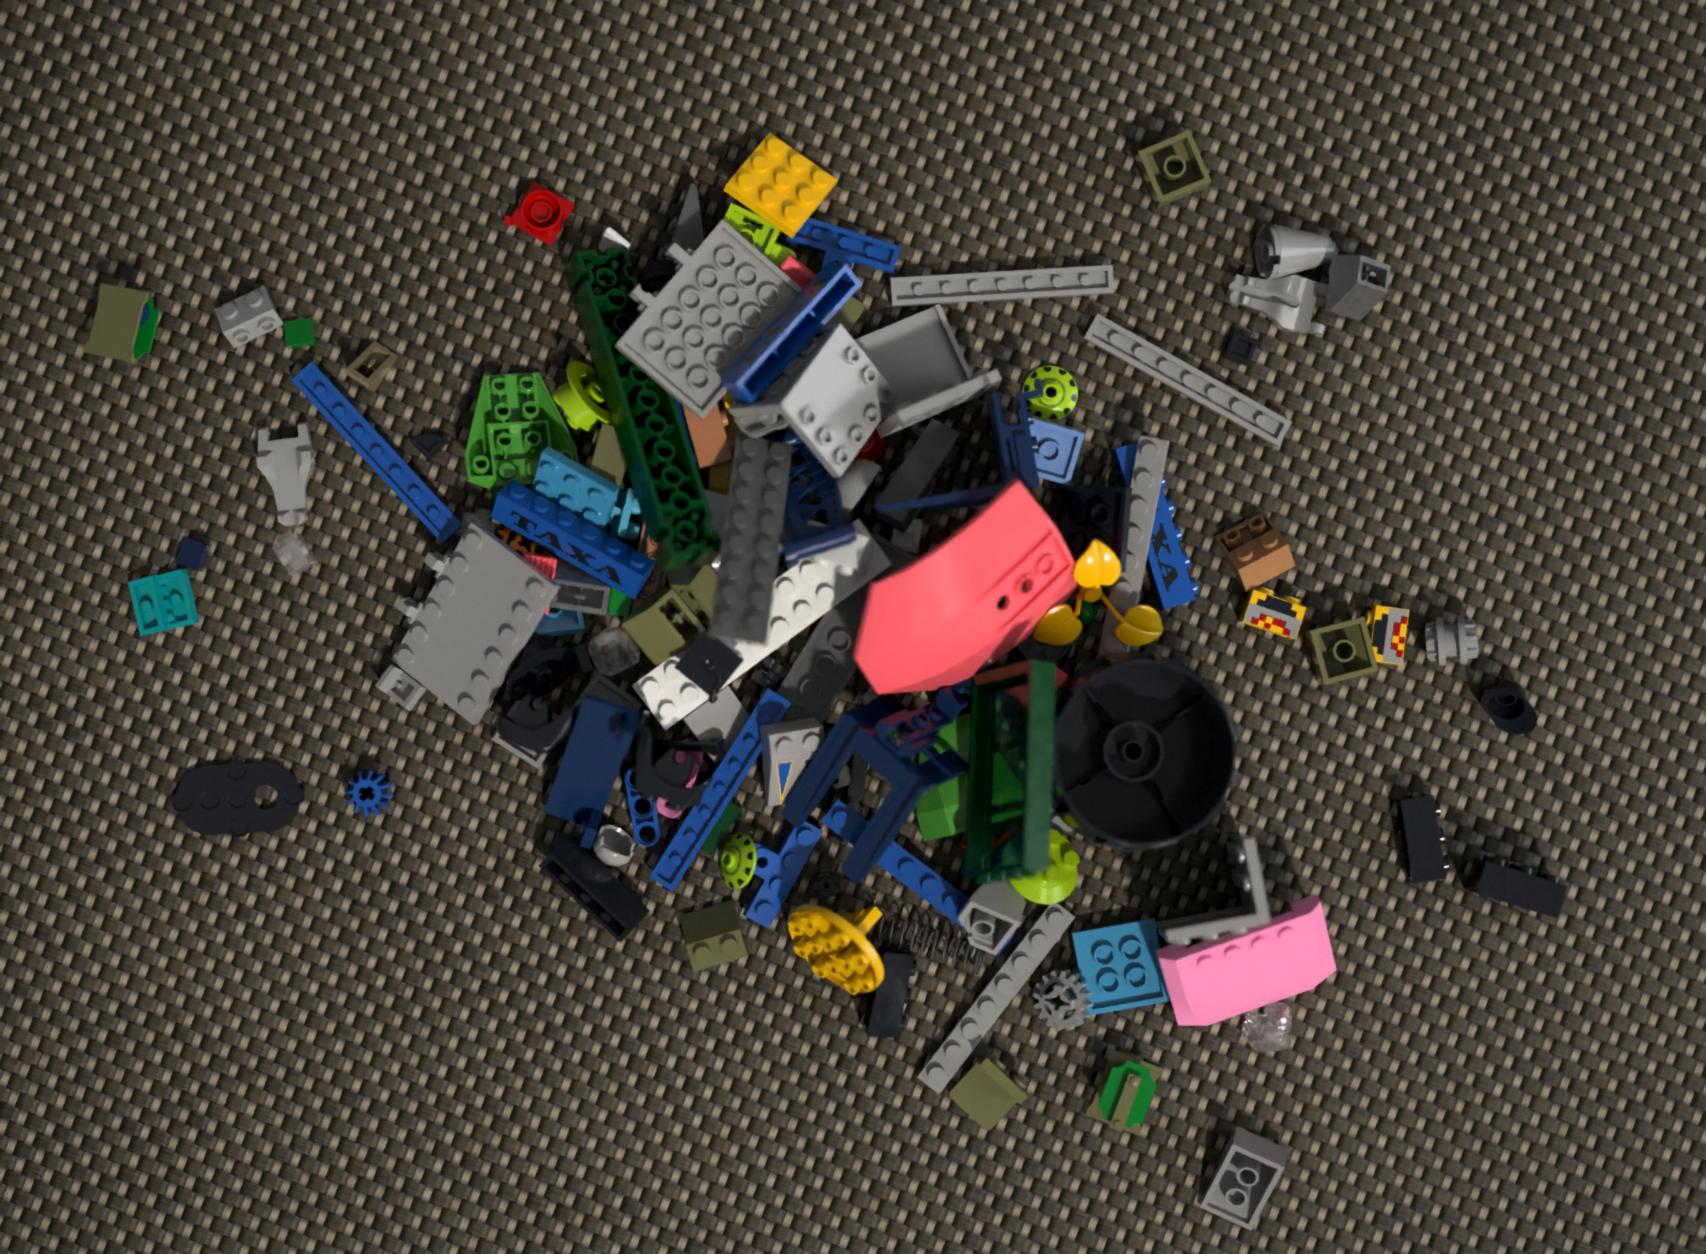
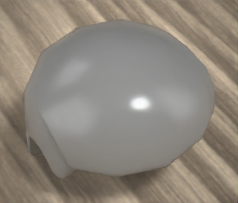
[593,824,635,867]

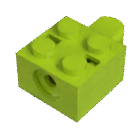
[723,203,796,267]

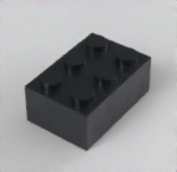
[1464,855,1568,919]

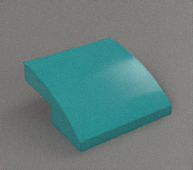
[128,569,200,636]

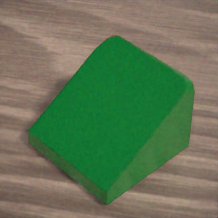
[284,317,317,349]
[607,587,631,617]

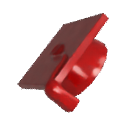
[504,181,575,247]

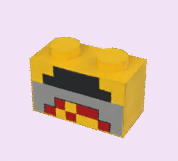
[1239,586,1307,640]
[1365,605,1409,665]

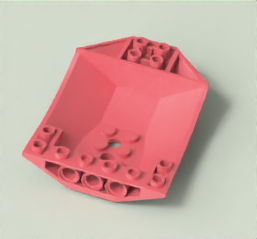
[853,479,1077,694]

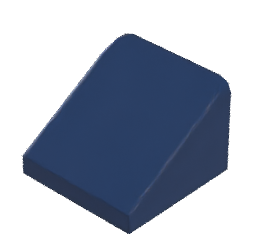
[175,536,211,572]

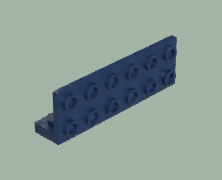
[544,694,641,849]

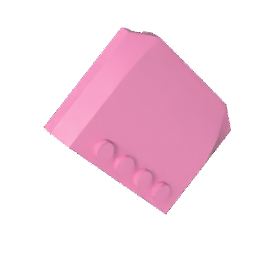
[1156,894,1336,1026]

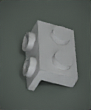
[214,285,283,348]

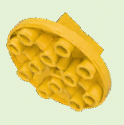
[788,904,884,995]

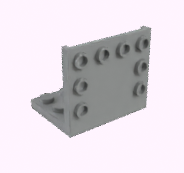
[854,304,1001,438]
[728,323,898,477]
[1156,832,1271,946]

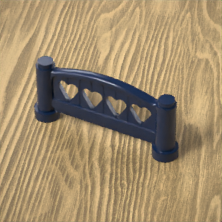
[761,427,857,568]

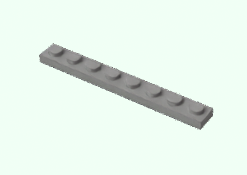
[890,265,1114,307]
[1083,313,1292,447]
[1098,435,1170,656]
[917,903,1075,1094]

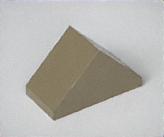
[345,341,398,392]

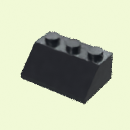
[862,946,917,1038]

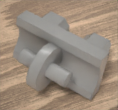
[734,414,789,439]

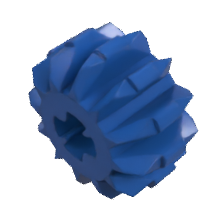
[344,769,393,817]

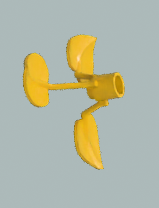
[1032,539,1164,646]

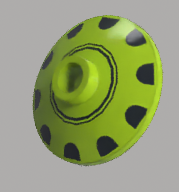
[1022,366,1078,421]
[720,833,756,889]

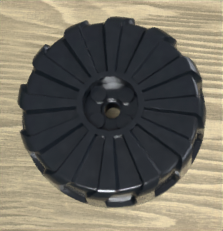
[1051,652,1239,851]

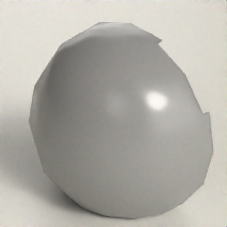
[835,458,882,523]

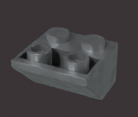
[1325,255,1391,321]
[550,556,611,616]

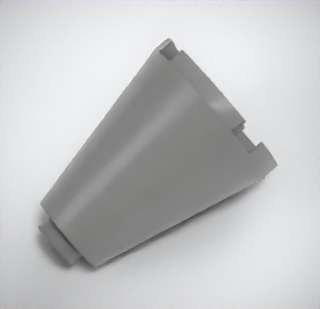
[1255,224,1336,280]

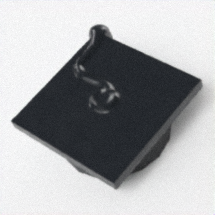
[674,629,744,703]

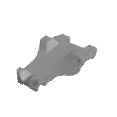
[1226,274,1328,335]
[256,422,316,526]

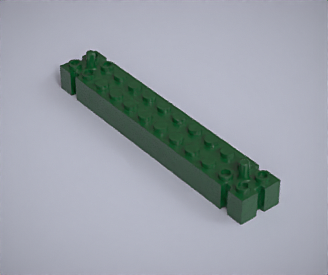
[565,247,721,572]

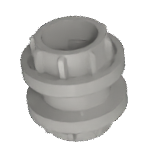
[1425,615,1479,666]

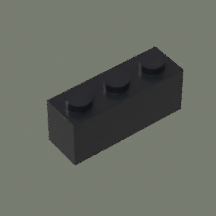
[1395,794,1449,884]

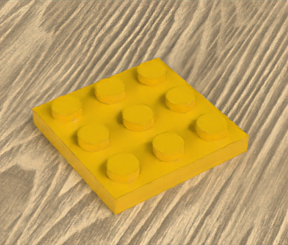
[723,132,837,238]

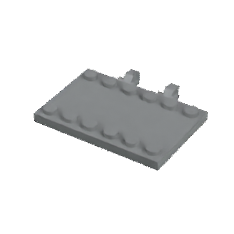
[614,219,803,420]
[391,522,560,725]

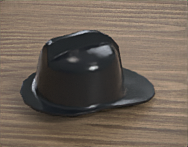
[1480,676,1538,735]

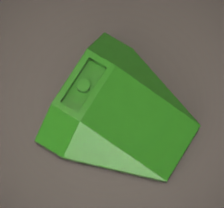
[465,372,579,491]
[916,713,1025,841]

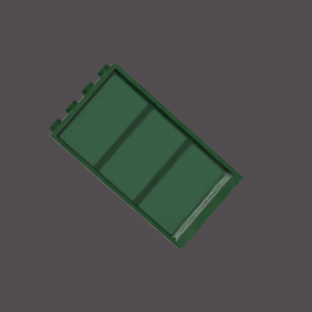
[964,660,1056,884]

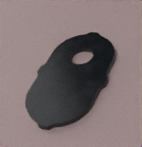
[172,760,305,837]

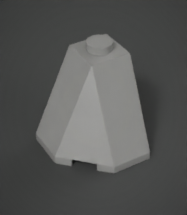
[958,863,1024,955]

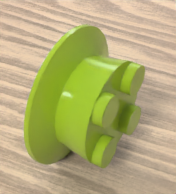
[552,361,614,432]
[1004,829,1080,905]

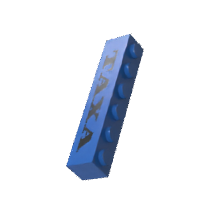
[719,262,862,404]
[1113,442,1199,610]
[491,479,656,599]

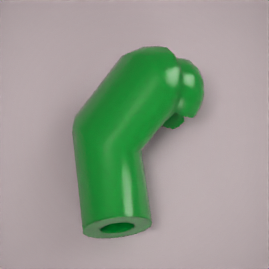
[1065,592,1095,625]

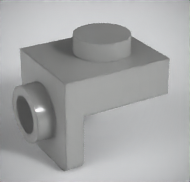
[375,664,426,711]

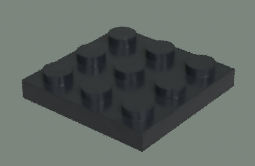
[1051,485,1132,572]

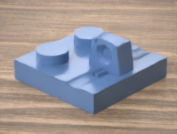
[1029,416,1085,485]

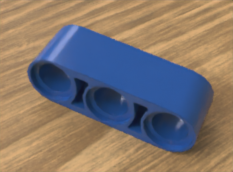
[625,766,661,846]

